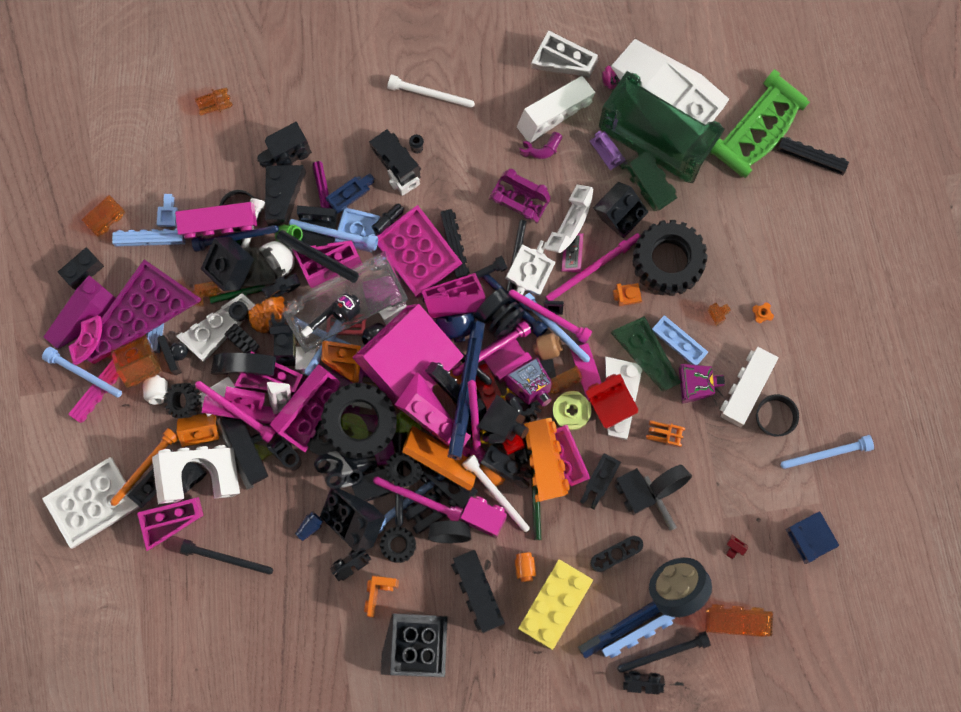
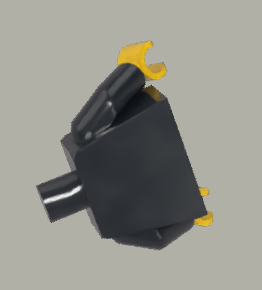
[478,388,529,444]

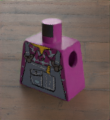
[506,358,552,406]

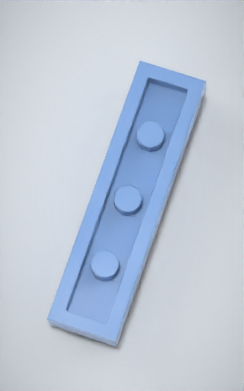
[601,614,676,658]

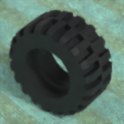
[632,220,708,296]
[321,383,397,458]

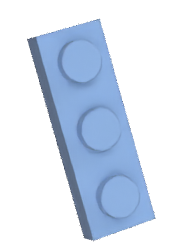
[651,315,708,365]

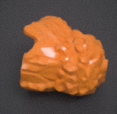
[248,296,291,333]

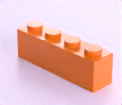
[524,418,570,502]

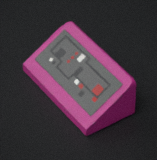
[561,233,583,273]

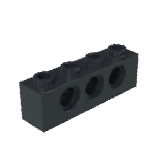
[404,461,478,509]

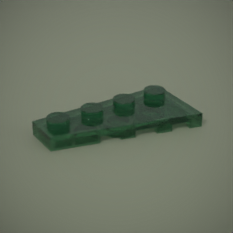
[611,316,681,392]

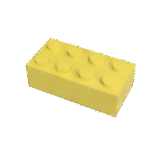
[518,559,593,650]

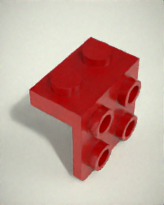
[585,374,639,429]

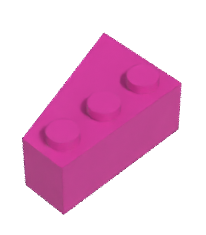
[292,240,362,288]
[421,273,486,318]

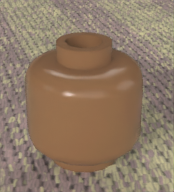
[533,333,563,360]

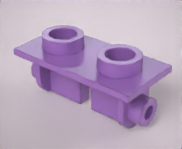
[589,131,626,170]

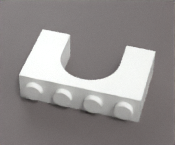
[152,445,240,504]

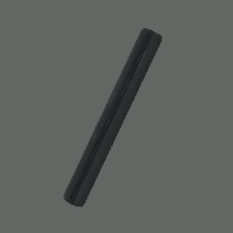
[276,230,359,283]

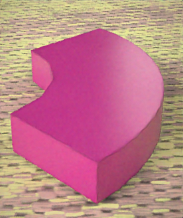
[68,315,102,365]

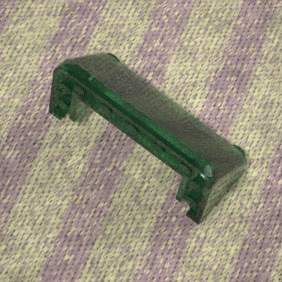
[599,71,725,183]

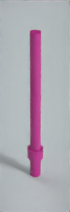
[545,233,640,301]

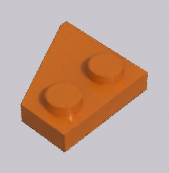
[321,341,361,383]

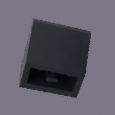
[593,182,648,238]

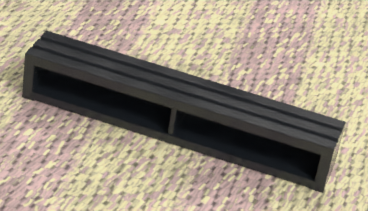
[777,137,849,175]
[441,209,470,279]
[425,362,460,404]

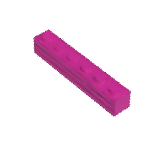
[68,358,126,423]

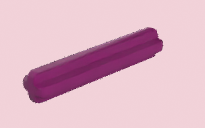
[312,161,332,209]

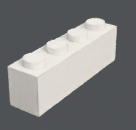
[720,347,779,428]

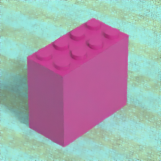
[352,304,464,409]

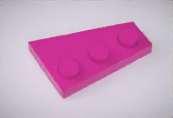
[555,425,590,486]

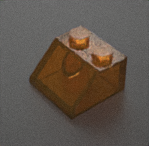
[111,334,162,388]

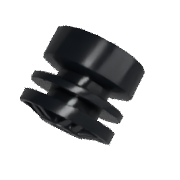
[474,288,525,339]

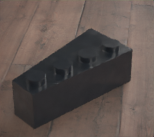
[451,550,505,634]

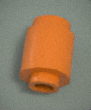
[514,552,536,582]

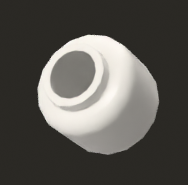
[143,375,168,405]

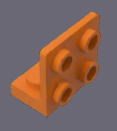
[364,576,399,618]

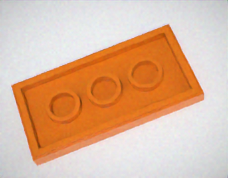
[402,426,476,491]

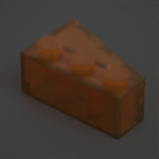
[705,604,773,637]

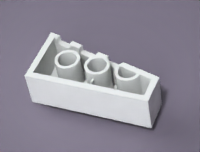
[517,76,595,143]

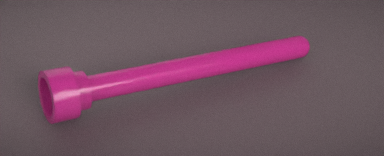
[508,290,592,344]
[452,321,531,376]
[468,380,485,464]
[195,381,276,443]
[373,477,463,521]

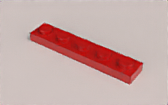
[475,363,525,455]

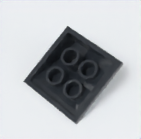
[380,613,448,677]

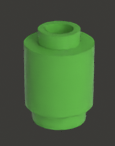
[275,225,303,241]

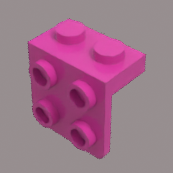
[480,333,532,384]

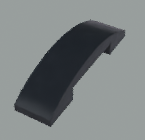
[211,353,276,376]

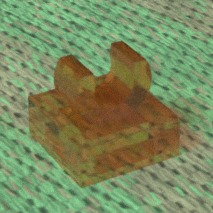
[707,302,731,326]

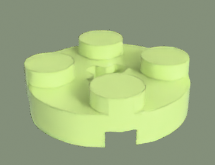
[553,391,591,430]

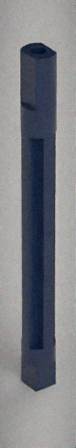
[448,321,485,460]
[578,573,710,659]

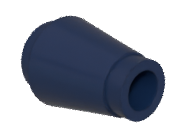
[295,512,324,541]

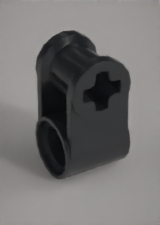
[267,435,302,471]
[181,462,207,494]

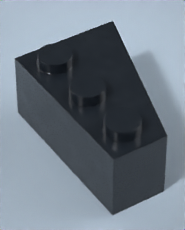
[369,129,421,186]
[265,165,306,226]

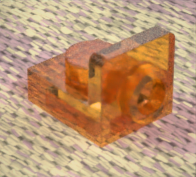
[192,281,221,307]

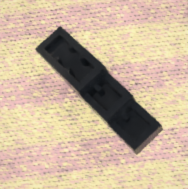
[221,416,269,485]

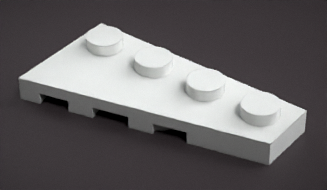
[176,294,255,362]
[605,357,643,440]

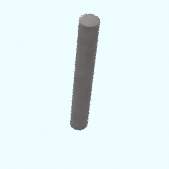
[643,476,677,531]

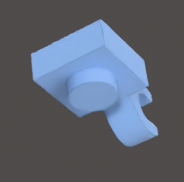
[156,194,178,227]

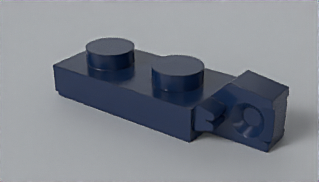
[326,173,375,214]

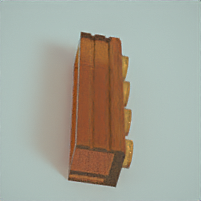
[547,366,583,395]

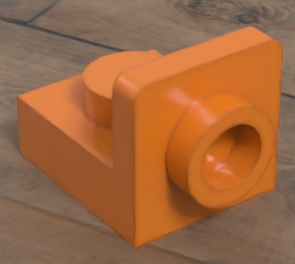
[613,283,642,306]

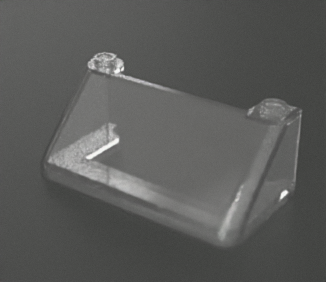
[282,251,408,353]

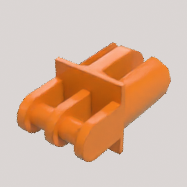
[646,420,685,447]

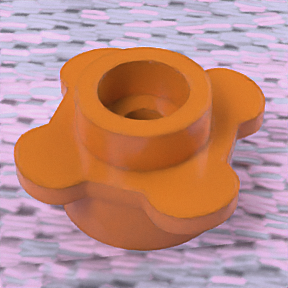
[752,303,774,324]

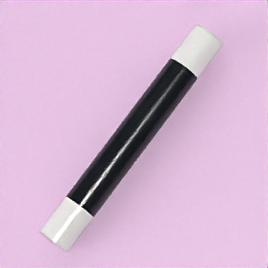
[300,305,333,338]

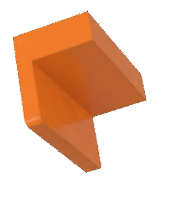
[177,413,220,447]

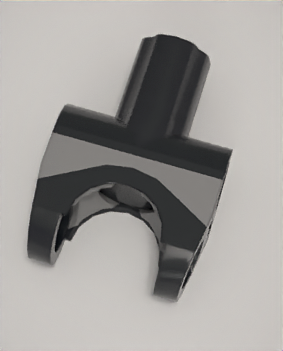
[314,451,377,488]

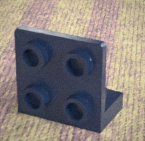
[785,512,839,564]

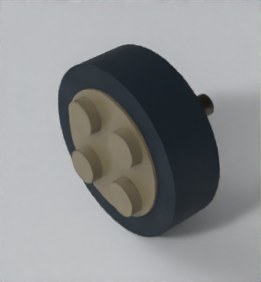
[649,557,712,618]

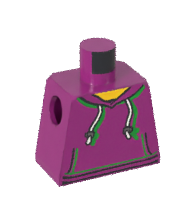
[678,364,725,404]

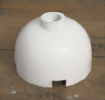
[259,241,295,279]

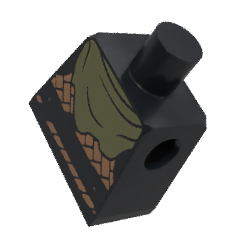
[274,329,298,366]

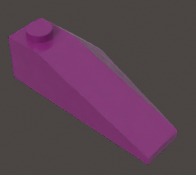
[44,276,116,349]

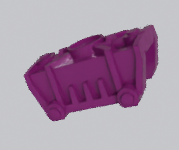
[489,169,551,224]

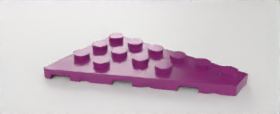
[87,259,201,364]

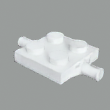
[505,240,555,296]

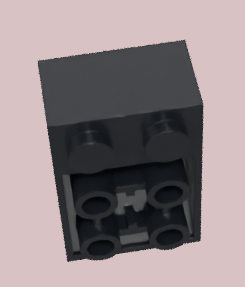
[320,488,385,552]

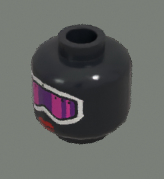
[331,293,360,322]

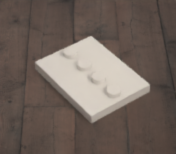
[42,457,140,549]

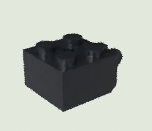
[257,121,312,168]

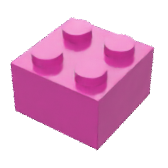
[461,496,507,539]

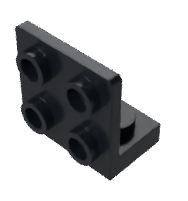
[296,205,337,247]

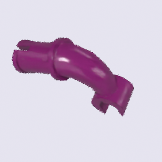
[519,132,562,159]

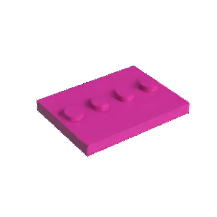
[377,205,463,298]

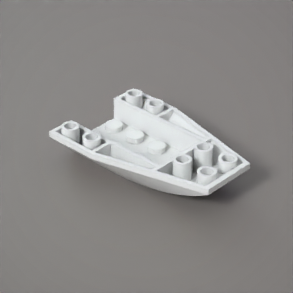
[611,39,729,154]

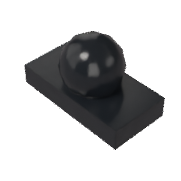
[157,335,188,375]

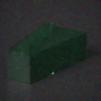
[619,150,677,211]

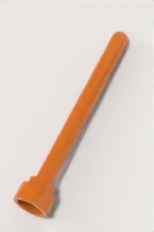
[110,428,179,506]

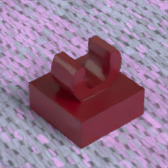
[726,535,748,560]

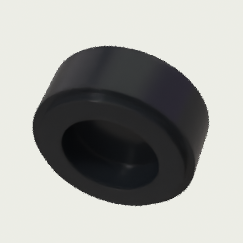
[228,301,249,322]

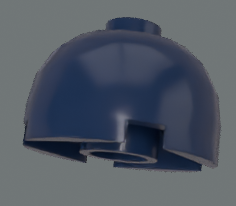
[436,312,475,343]

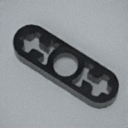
[590,536,643,572]

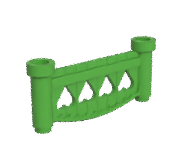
[706,69,810,178]

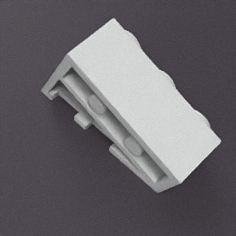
[531,30,598,77]

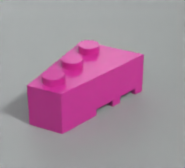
[234,351,306,395]
[137,497,204,551]

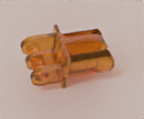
[195,88,233,116]

